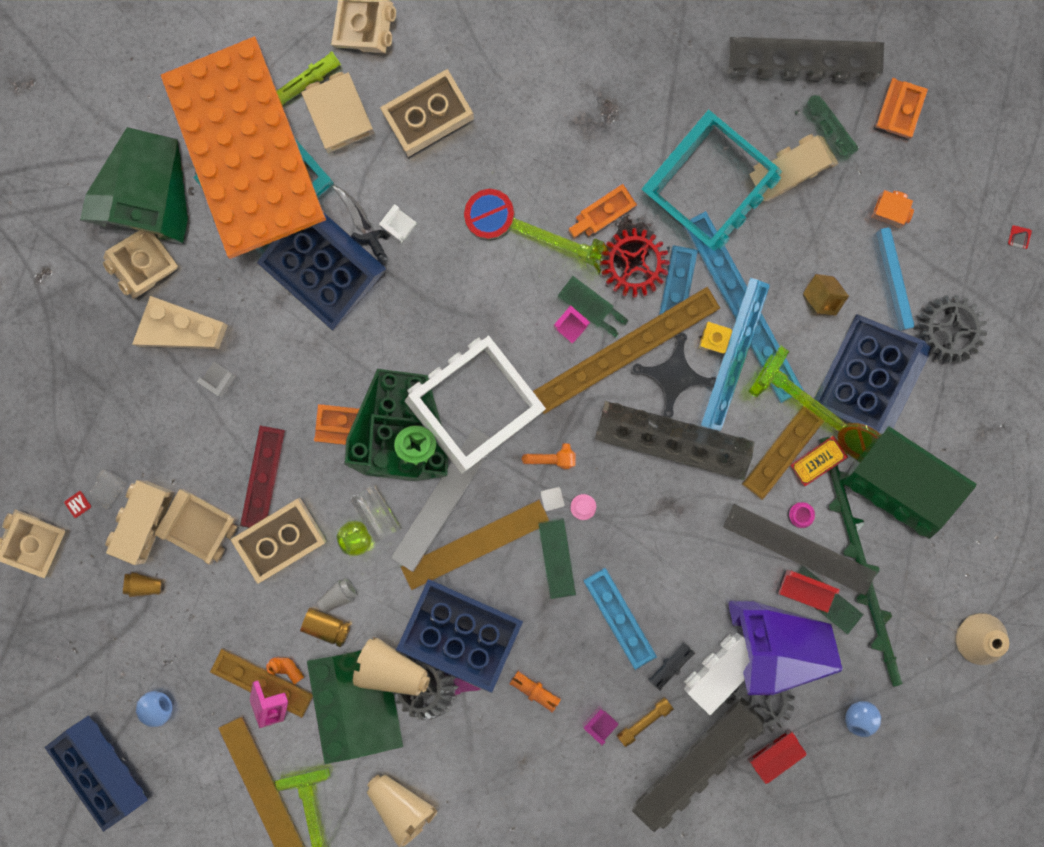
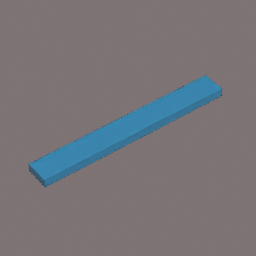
[683,211,804,403]

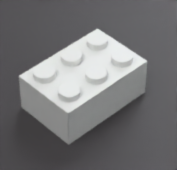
[683,633,749,715]

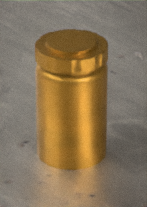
[300,608,351,648]

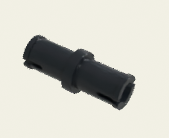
[648,642,695,691]

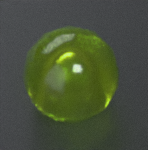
[336,520,372,557]

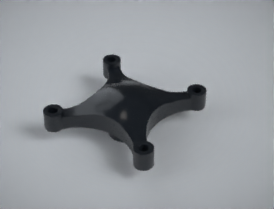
[632,333,717,418]

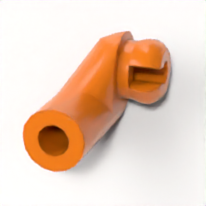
[266,657,304,685]

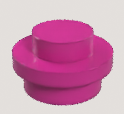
[789,502,815,528]

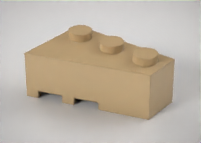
[749,134,839,201]
[132,296,228,349]

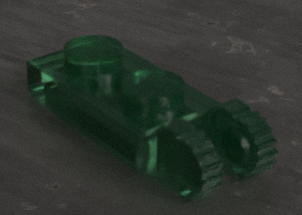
[807,94,859,158]
[557,276,628,338]

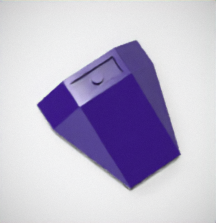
[728,601,843,695]

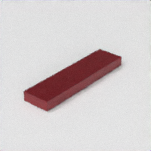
[240,425,286,528]

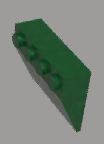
[843,426,977,539]
[307,649,404,764]

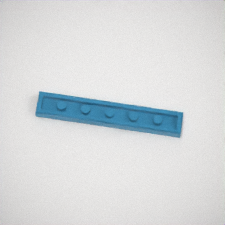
[701,278,770,431]

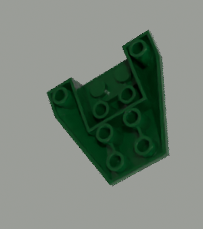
[80,127,188,244]
[344,369,448,481]

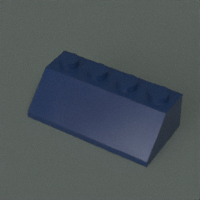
[44,715,148,832]

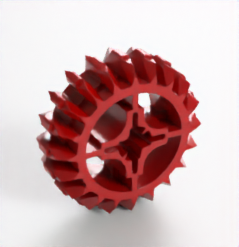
[600,228,670,298]

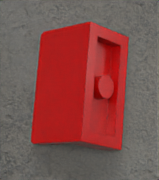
[778,570,840,613]
[748,729,807,784]

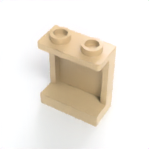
[301,72,374,153]
[154,489,238,565]

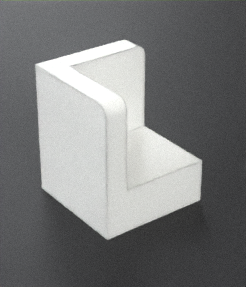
[379,204,417,244]

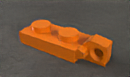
[568,184,637,239]

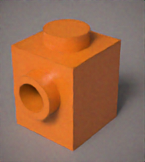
[871,190,914,228]

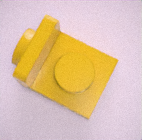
[698,322,732,354]

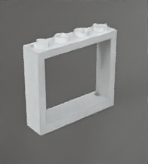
[405,336,546,474]

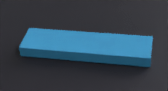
[876,227,915,331]
[583,568,657,670]

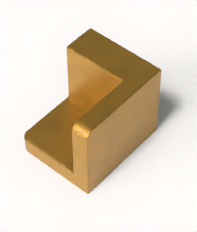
[804,274,849,316]

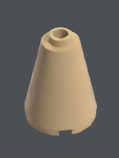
[956,613,1009,665]
[353,637,430,696]
[367,775,438,847]

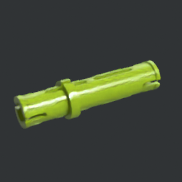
[277,51,341,106]

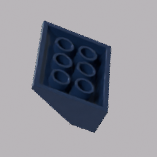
[257,212,387,331]
[812,314,931,434]
[396,579,523,693]

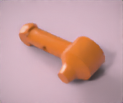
[521,443,576,469]

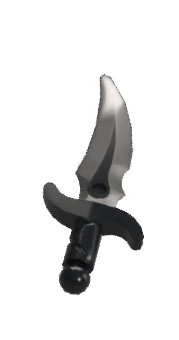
[332,185,390,263]

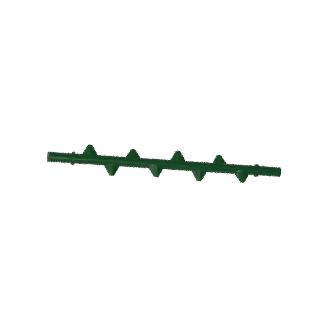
[819,437,903,687]

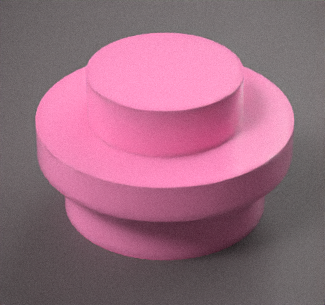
[571,494,596,520]

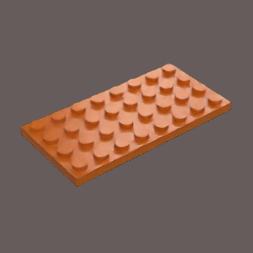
[161,36,326,259]

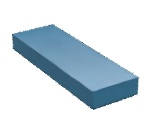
[659,245,698,315]

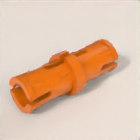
[509,671,561,713]

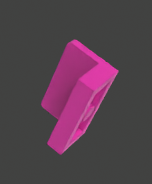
[250,681,288,728]

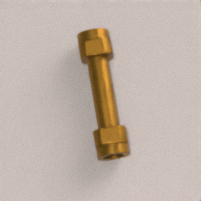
[616,697,674,747]

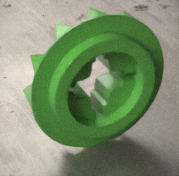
[394,426,436,465]

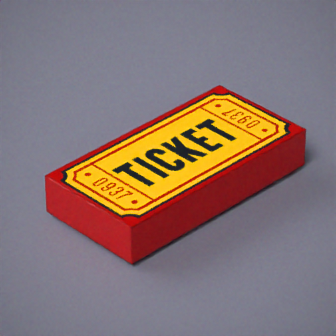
[791,436,849,486]

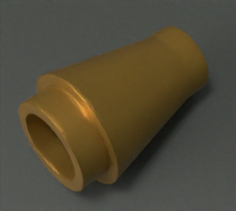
[123,572,161,597]

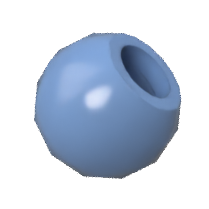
[136,691,172,727]
[845,701,882,737]

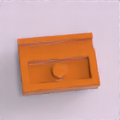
[875,78,928,139]
[314,404,359,445]

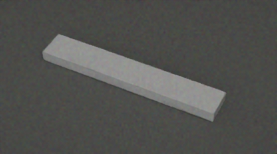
[391,428,490,572]

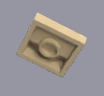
[331,0,396,53]
[103,230,178,299]
[0,509,65,578]

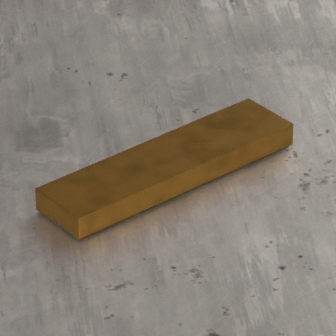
[742,403,826,500]
[210,648,313,718]

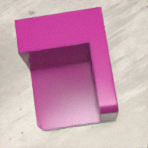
[553,306,590,344]

